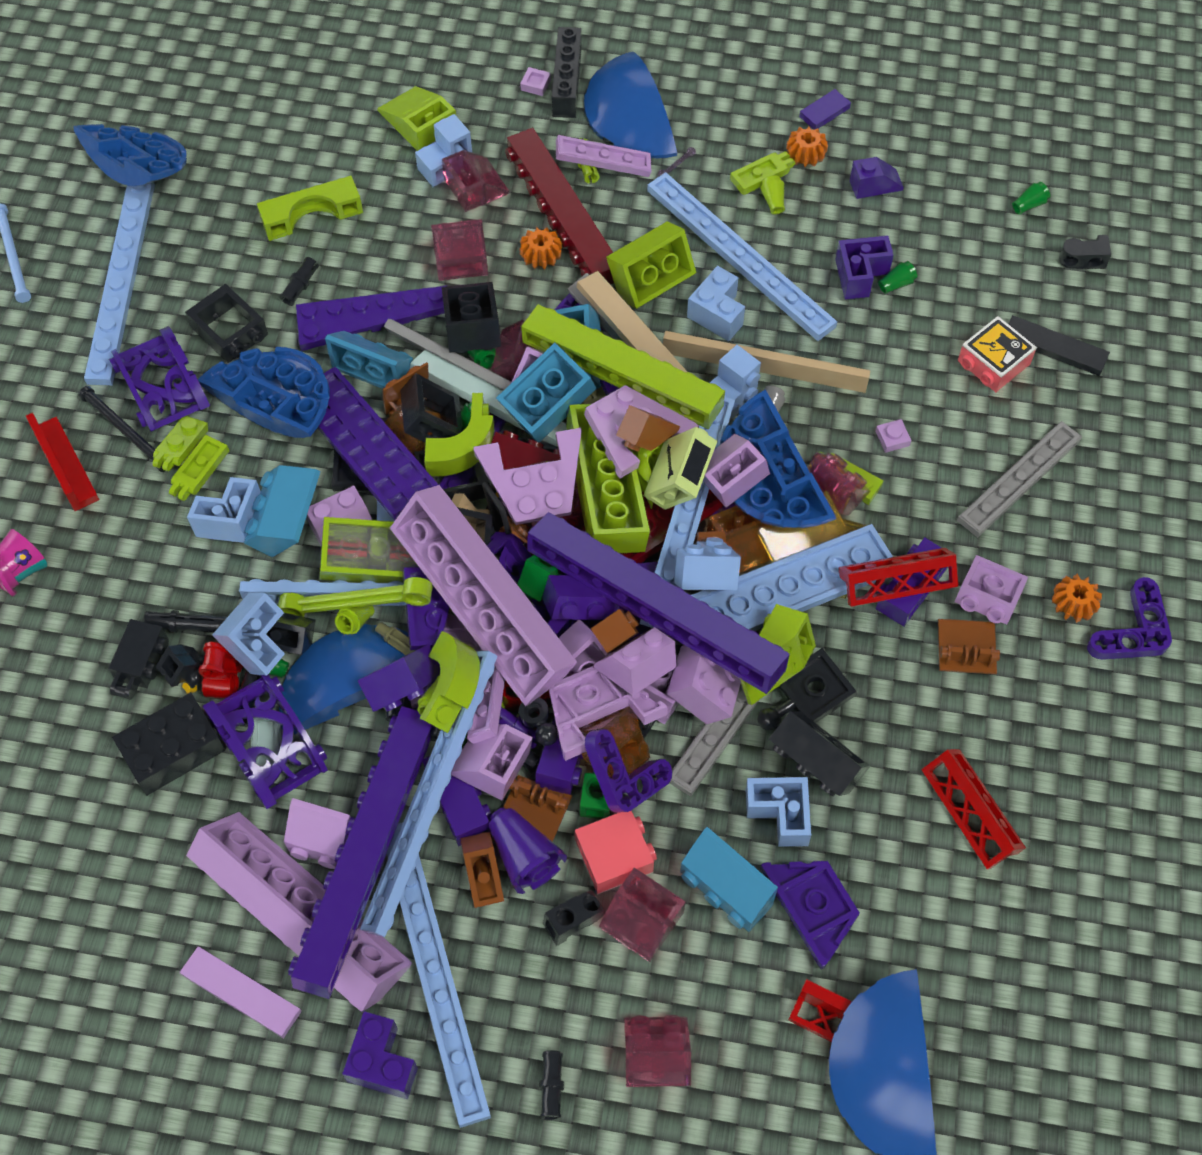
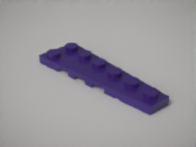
[296,285,447,351]

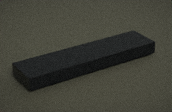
[1008,315,1110,376]

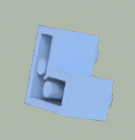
[415,114,473,187]
[687,265,745,342]
[710,345,761,419]
[187,477,261,543]
[674,537,741,590]
[213,592,285,676]
[746,777,811,847]

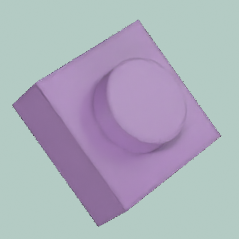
[521,67,551,96]
[875,419,911,453]

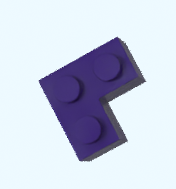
[835,235,894,299]
[357,644,440,712]
[342,1011,418,1100]

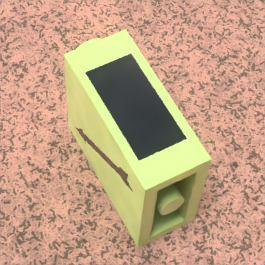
[643,427,717,509]

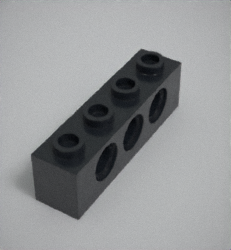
[552,27,582,118]

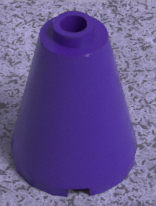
[489,808,567,894]

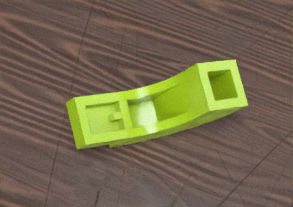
[425,393,494,476]
[420,631,480,733]

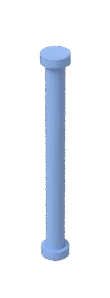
[0,203,31,303]

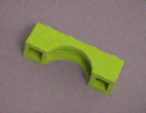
[256,176,363,241]

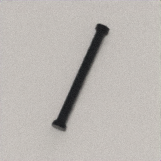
[78,386,165,472]

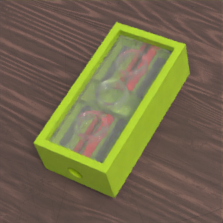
[319,517,419,583]

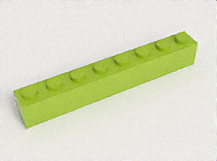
[521,304,725,429]

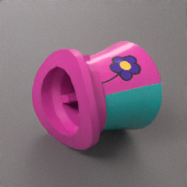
[0,529,48,597]

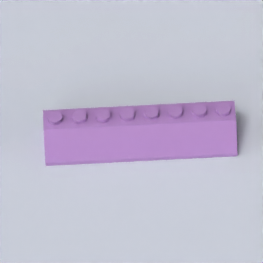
[390,485,577,706]
[186,812,412,1012]

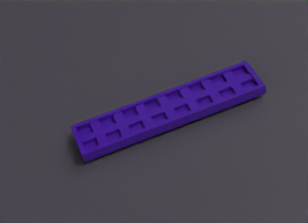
[318,367,439,521]

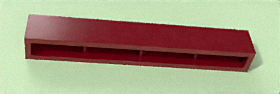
[505,128,614,285]

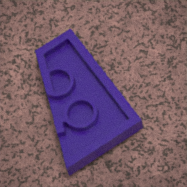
[403,567,449,651]

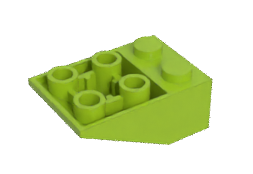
[377,86,456,151]
[740,604,816,705]

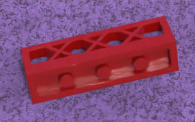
[26,412,100,511]
[839,548,958,607]
[921,749,1026,870]
[788,979,852,1042]

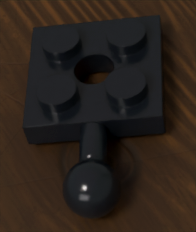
[757,648,857,730]

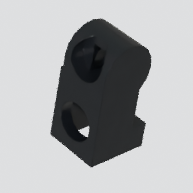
[1059,235,1111,269]
[543,891,605,947]

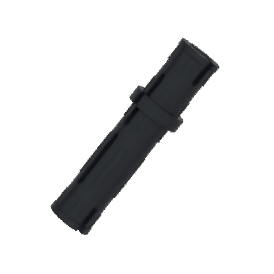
[144,610,228,633]

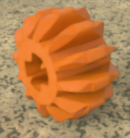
[786,126,828,167]
[520,227,562,270]
[1052,573,1102,623]

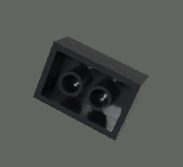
[442,282,501,353]
[112,693,225,796]
[769,711,870,797]

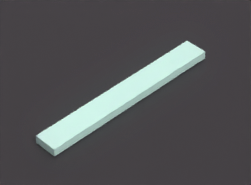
[410,350,567,447]

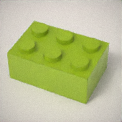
[606,221,697,309]

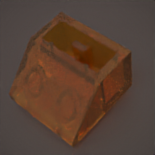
[706,505,781,574]
[579,706,651,779]

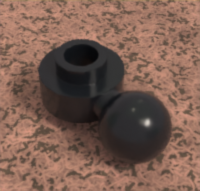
[519,697,559,746]

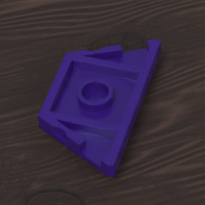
[760,861,860,970]

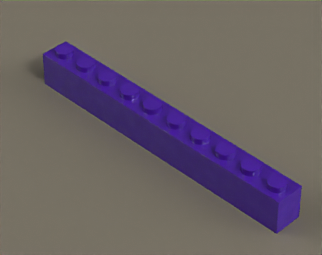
[527,512,790,694]
[288,706,434,999]

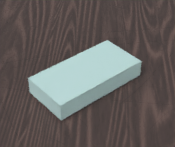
[251,718,282,766]

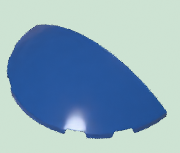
[584,51,677,158]
[74,124,187,186]
[198,347,330,438]
[720,390,836,528]
[279,624,409,735]
[829,969,937,1155]

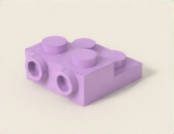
[955,555,1028,625]

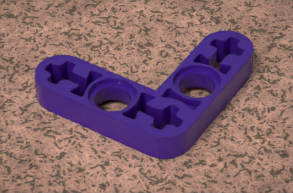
[1087,577,1172,660]
[585,729,672,813]

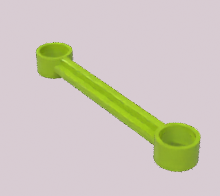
[278,577,433,617]

